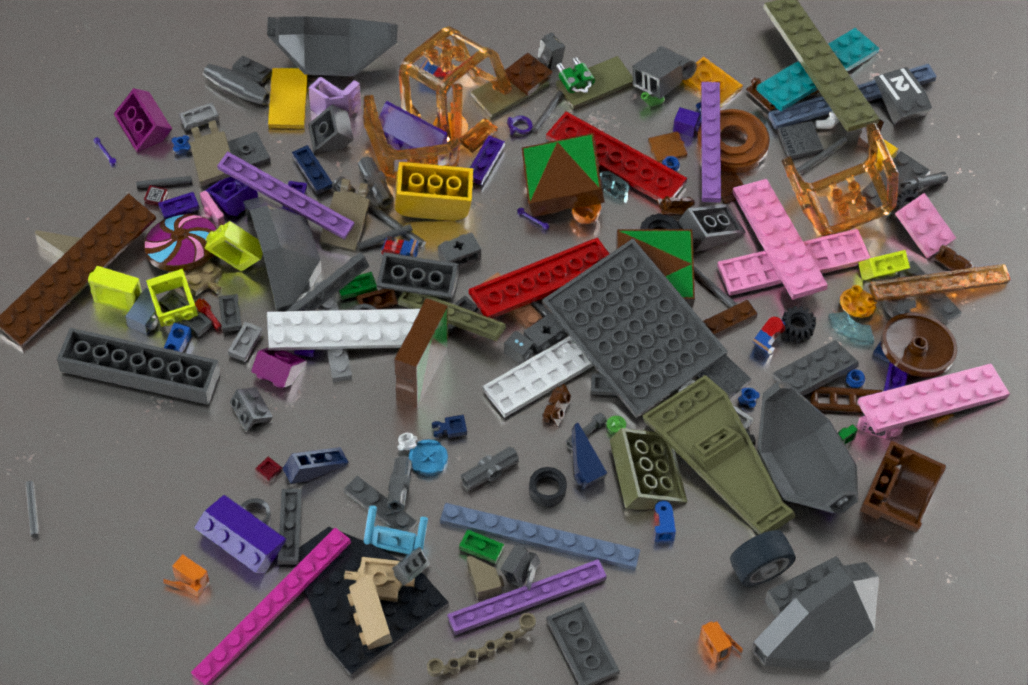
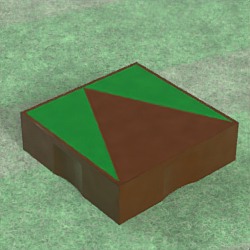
[522,133,605,217]
[616,229,695,308]
[394,298,448,408]

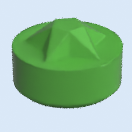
[606,415,626,435]

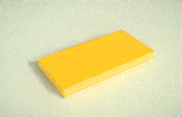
[268,68,308,129]

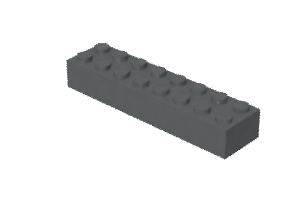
[57,328,220,404]

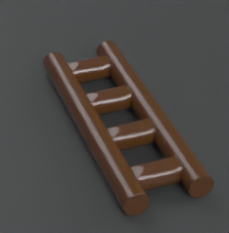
[808,387,882,413]

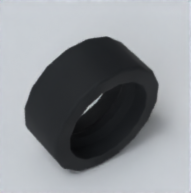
[529,467,567,507]

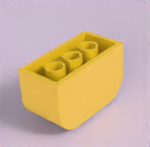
[395,162,473,221]

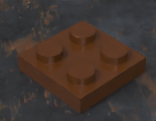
[503,52,553,96]

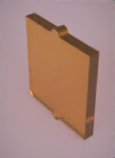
[648,131,688,162]

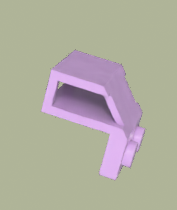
[309,77,361,117]

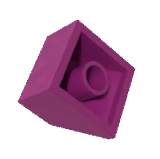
[251,347,307,388]

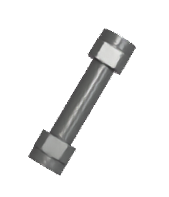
[566,412,607,450]

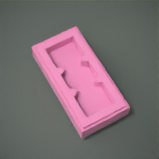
[200,190,225,227]

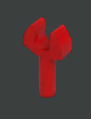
[194,298,222,330]

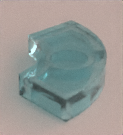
[828,312,874,345]

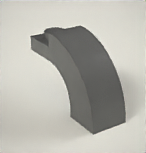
[873,274,916,317]

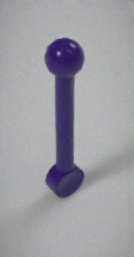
[94,137,117,166]
[517,207,550,230]

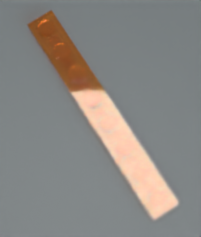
[868,264,1011,302]

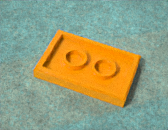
[682,56,743,108]

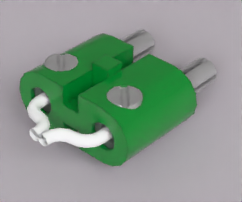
[556,57,596,93]

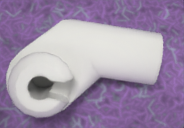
[816,111,839,129]

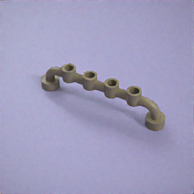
[427,613,536,677]

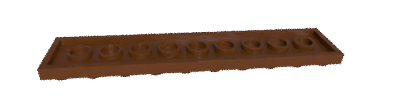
[0,193,156,348]

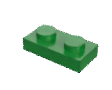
[338,272,378,300]
[459,529,504,564]

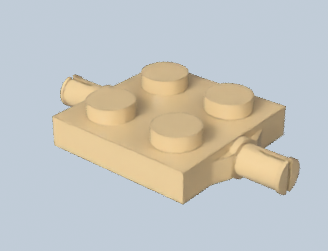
[168,261,222,296]
[344,557,415,602]

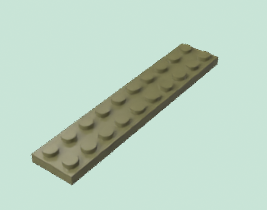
[763,0,880,132]

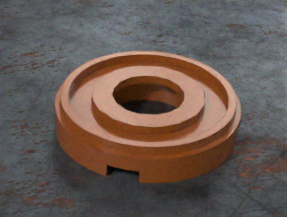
[697,109,770,173]

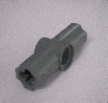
[358,156,394,208]
[461,446,519,490]
[387,456,412,512]

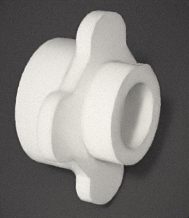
[397,433,417,451]

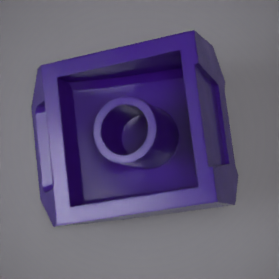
[206,177,258,216]

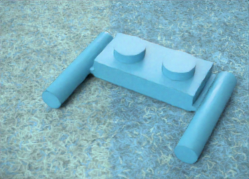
[364,506,428,554]

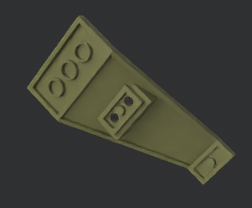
[642,375,796,534]

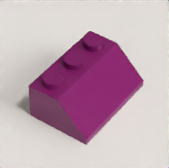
[114,88,172,152]

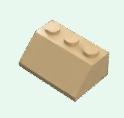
[347,575,393,650]

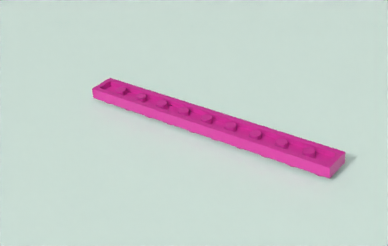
[191,527,351,685]

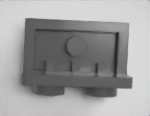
[230,387,273,431]

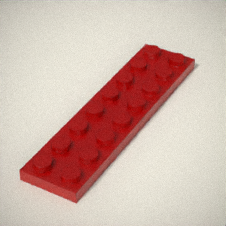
[546,111,687,200]
[468,237,610,319]

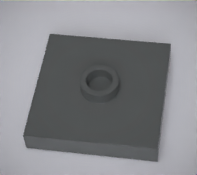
[228,131,271,167]

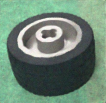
[730,530,796,587]

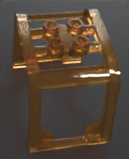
[399,26,512,142]
[363,83,463,181]
[782,123,899,236]

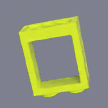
[205,221,263,271]
[858,250,910,281]
[88,266,142,312]
[146,269,198,327]

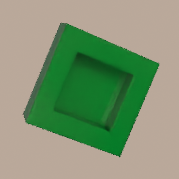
[838,424,858,446]

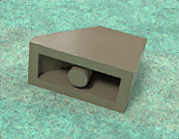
[467,556,504,601]

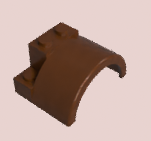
[860,440,946,533]

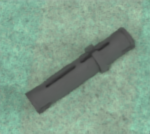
[899,172,948,192]

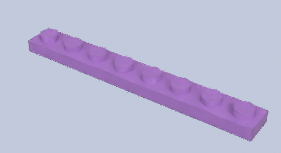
[701,82,721,203]
[217,151,355,240]
[447,559,607,635]

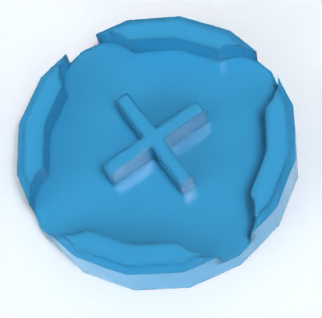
[409,439,448,477]

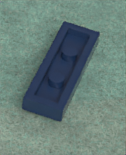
[292,145,333,195]

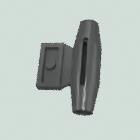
[203,56,272,105]

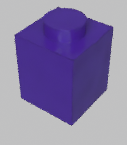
[673,107,701,137]

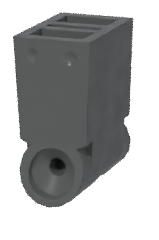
[632,46,697,99]

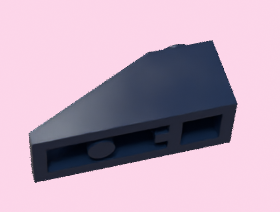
[572,423,607,489]
[282,447,349,484]

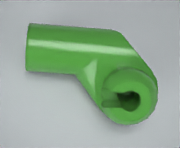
[641,92,665,106]

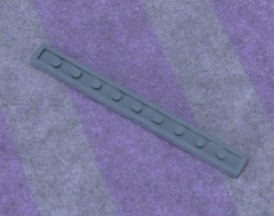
[768,64,937,130]
[440,503,640,570]

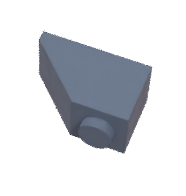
[125,288,157,335]

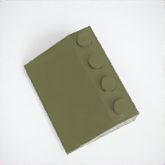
[609,428,687,510]

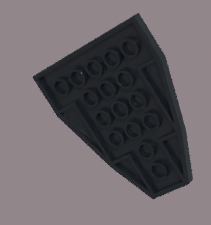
[299,526,449,678]

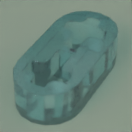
[600,171,629,199]

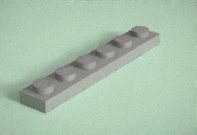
[314,282,352,382]

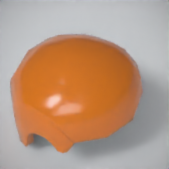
[572,204,602,225]

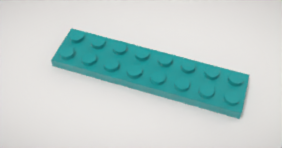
[756,28,880,111]

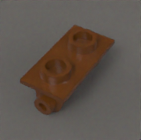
[746,77,776,112]
[656,196,695,215]
[934,244,975,279]
[542,384,571,427]

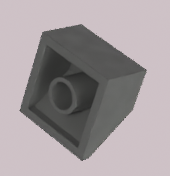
[308,105,354,153]

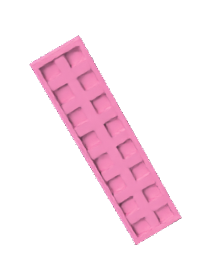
[733,179,828,300]
[717,229,871,296]
[858,364,1010,433]

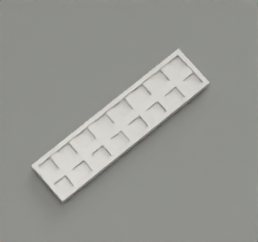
[267,309,420,351]
[483,337,593,418]

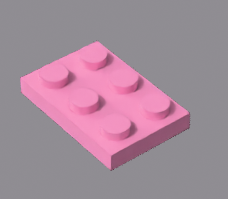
[895,193,956,259]

